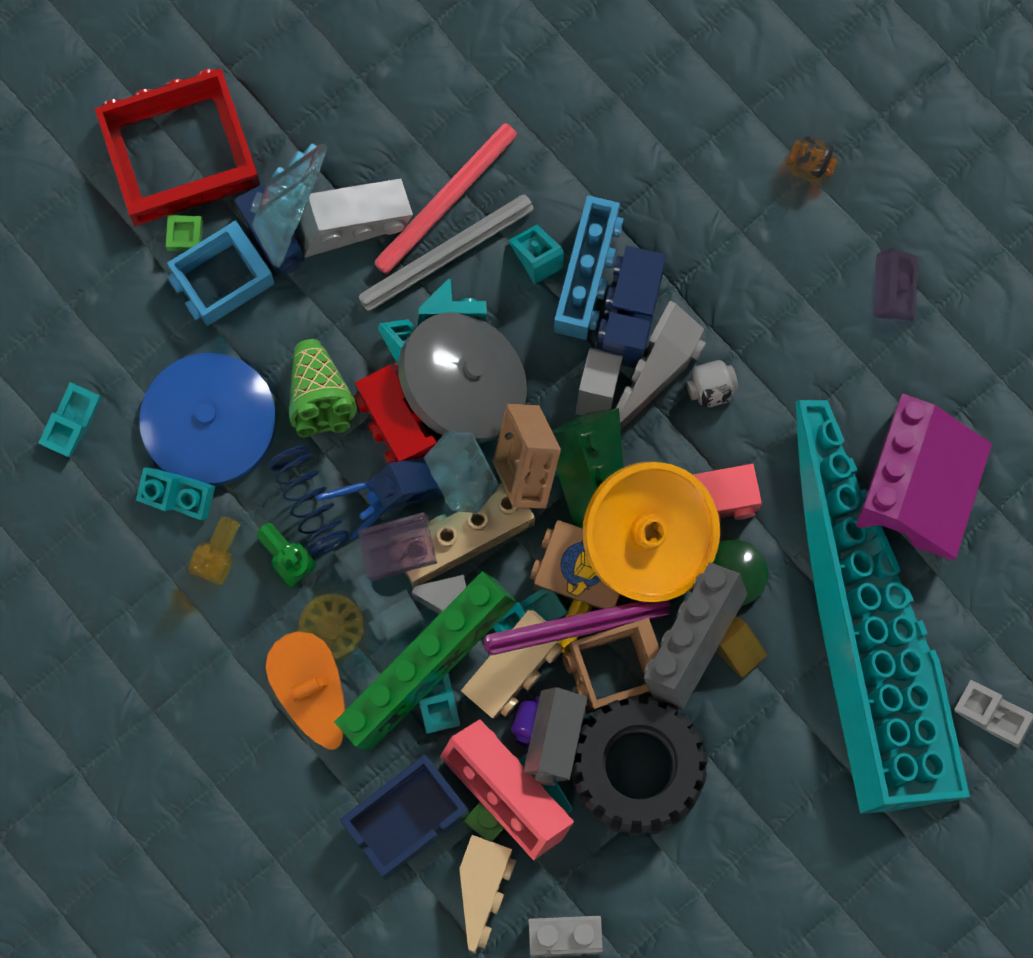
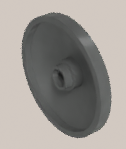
[398,312,527,444]

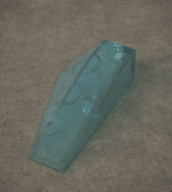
[250,143,328,267]

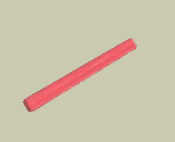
[375,123,517,274]

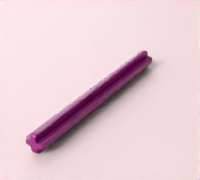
[484,600,670,656]

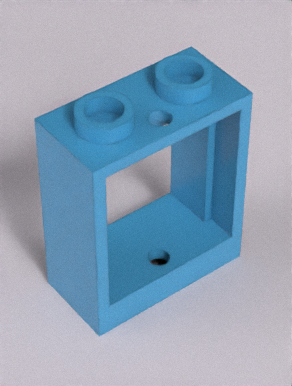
[167,220,275,326]

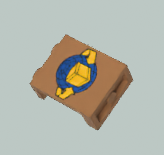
[530,520,620,610]

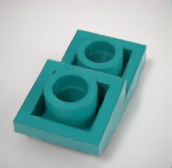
[136,467,215,520]

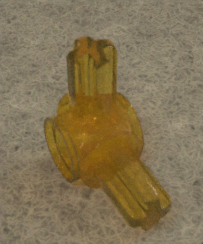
[188,516,239,586]

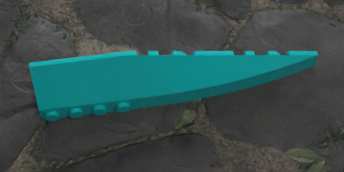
[796,400,970,814]

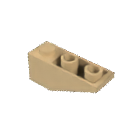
[459,835,516,954]

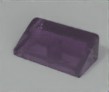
[874,248,918,321]

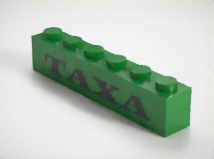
[334,571,517,751]

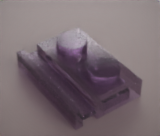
[358,512,437,581]

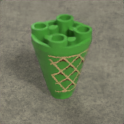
[289,339,357,437]

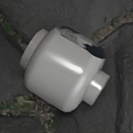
[686,360,739,408]

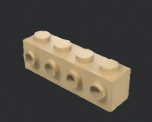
[393,483,535,588]

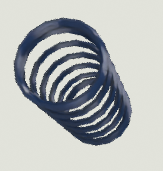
[268,445,349,556]

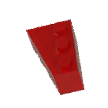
[353,365,438,464]

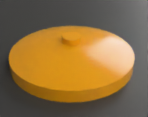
[583,462,720,602]

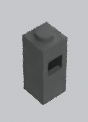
[523,687,587,786]

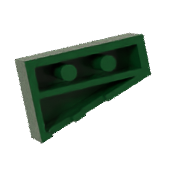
[552,408,624,529]

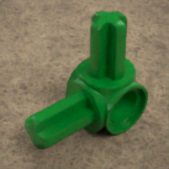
[256,523,317,588]

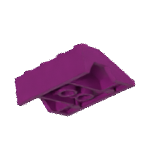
[856,393,992,561]

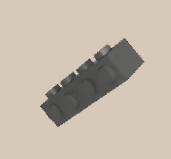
[644,562,748,709]

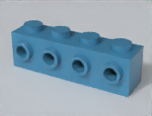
[554,195,624,340]

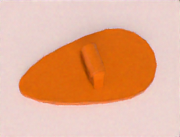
[265,631,346,750]

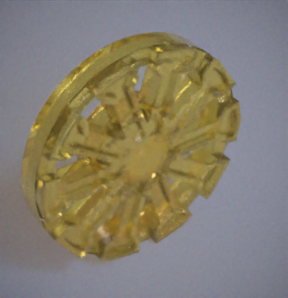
[299,594,364,659]

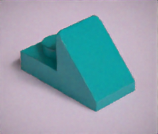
[417,279,487,326]

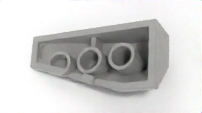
[616,301,706,430]

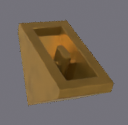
[716,616,767,679]

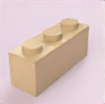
[461,610,564,718]

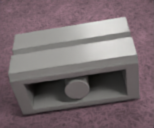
[529,916,603,958]

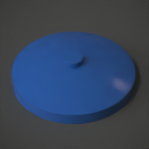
[140,353,277,487]

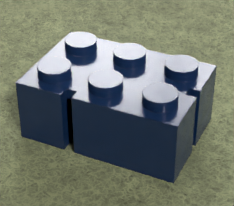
[597,245,666,368]
[339,754,469,880]

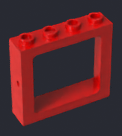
[94,68,260,227]

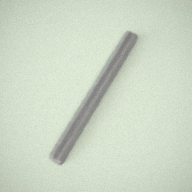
[358,195,534,311]

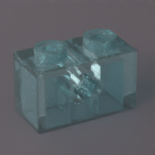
[424,431,500,513]

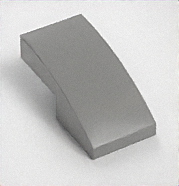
[954,680,1033,748]

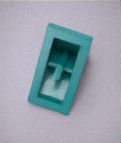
[508,225,564,284]

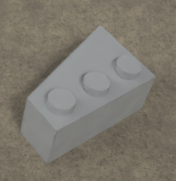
[292,178,413,258]

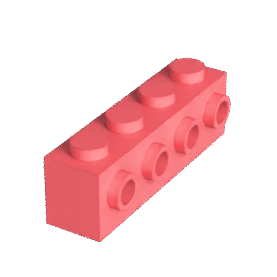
[440,720,574,860]

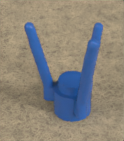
[316,479,392,540]

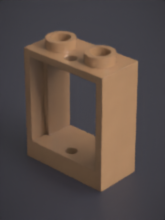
[493,404,561,508]
[563,618,660,714]

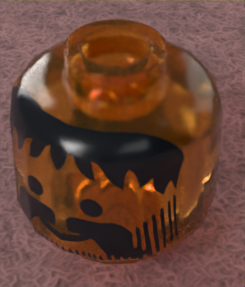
[787,135,838,184]

